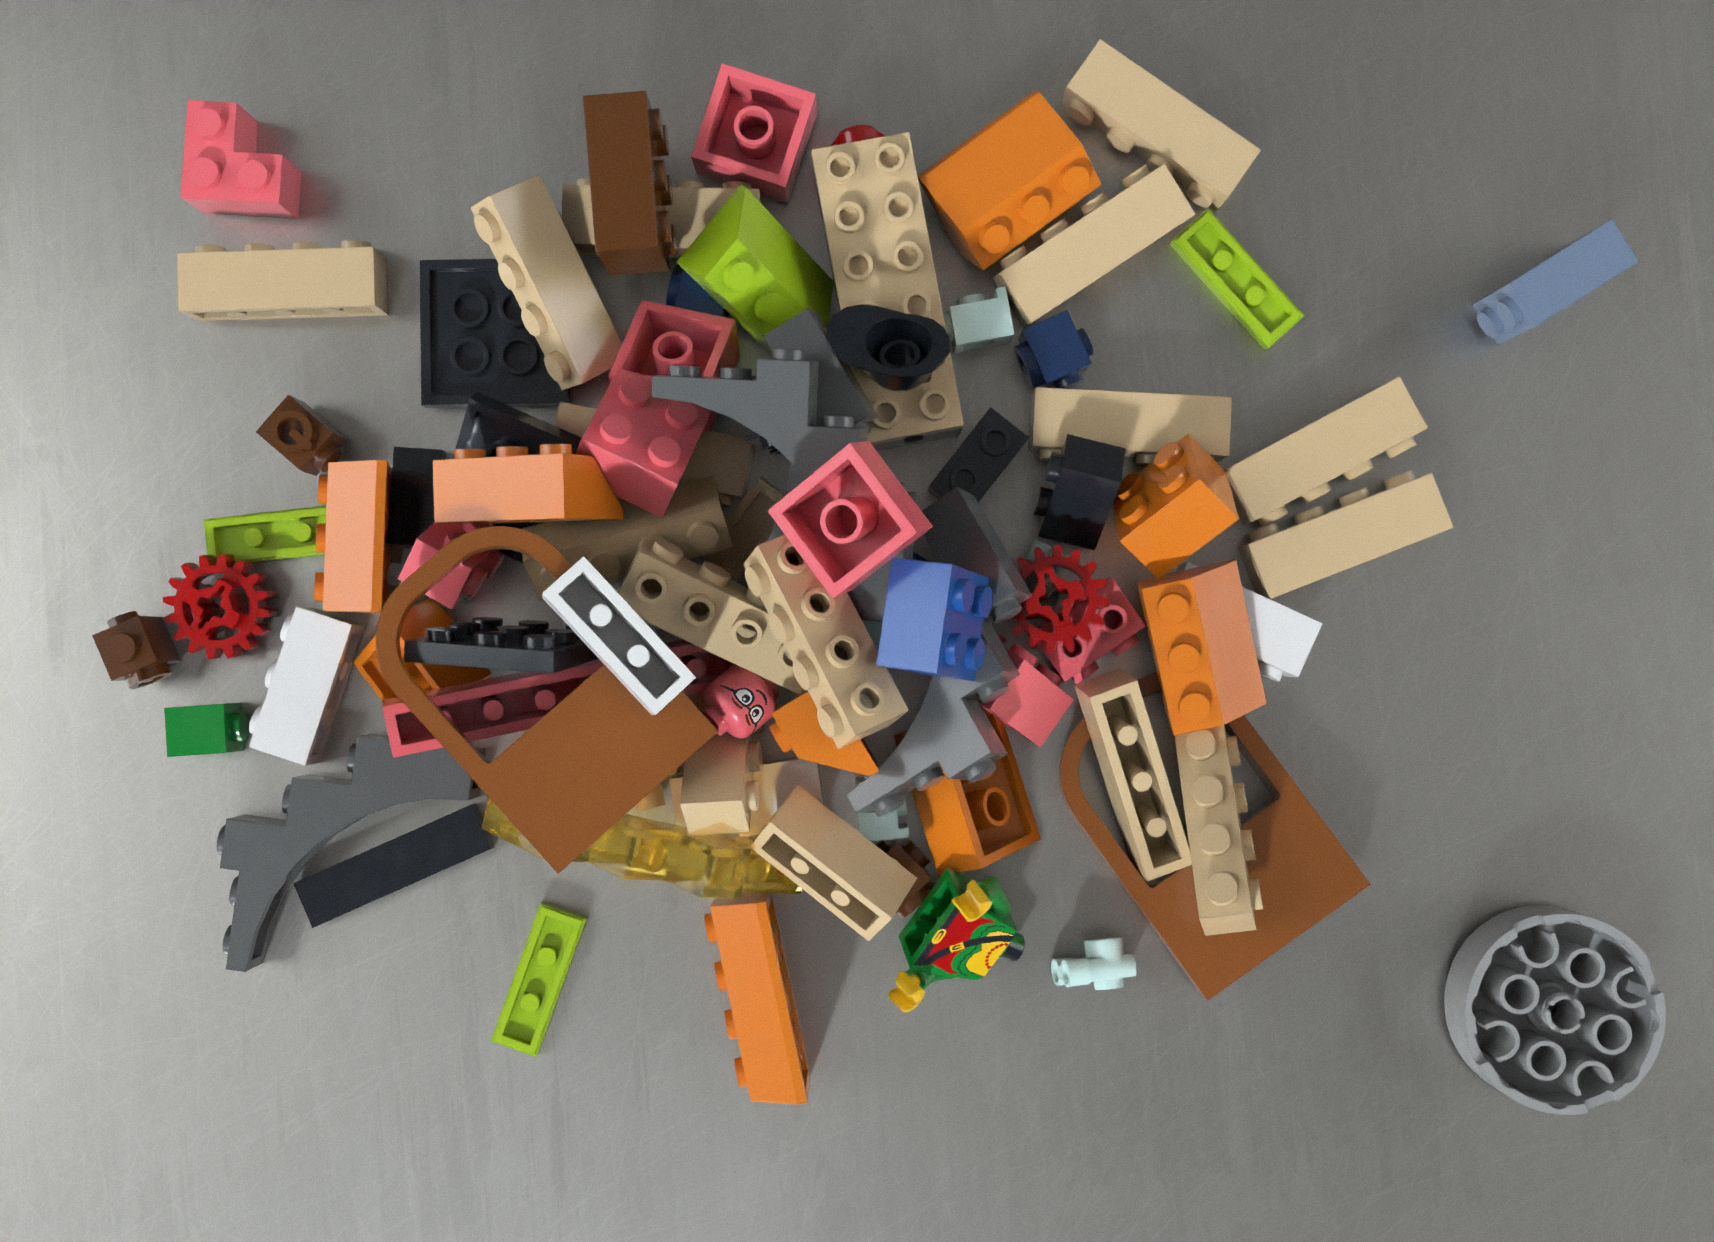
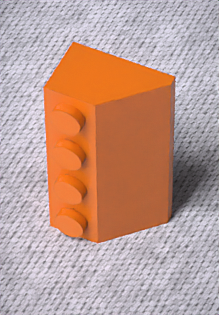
[704,887,810,1105]

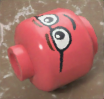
[702,664,779,739]

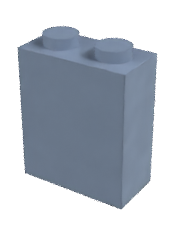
[1473,219,1639,345]

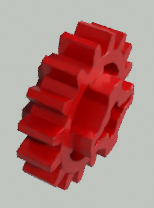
[1007,544,1109,655]
[163,554,277,659]

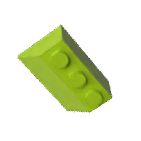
[677,185,833,355]

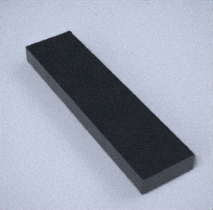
[293,803,494,928]

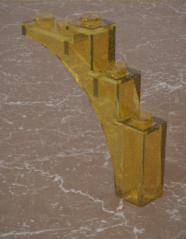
[481,797,802,899]

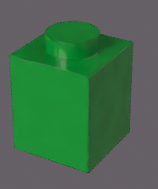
[164,702,249,757]

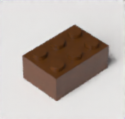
[583,91,677,276]

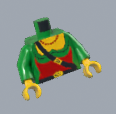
[888,868,1025,1013]

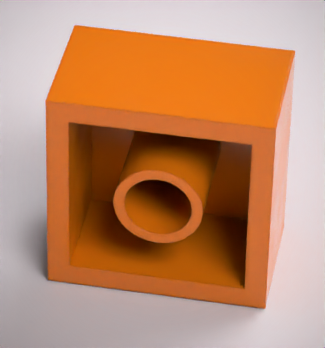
[1114,433,1239,579]

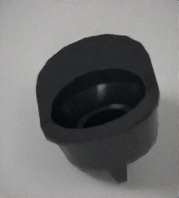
[826,304,950,391]

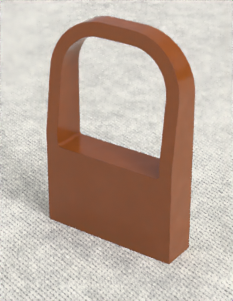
[376,526,718,874]
[1059,672,1371,1000]

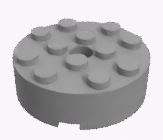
[1444,905,1666,1116]

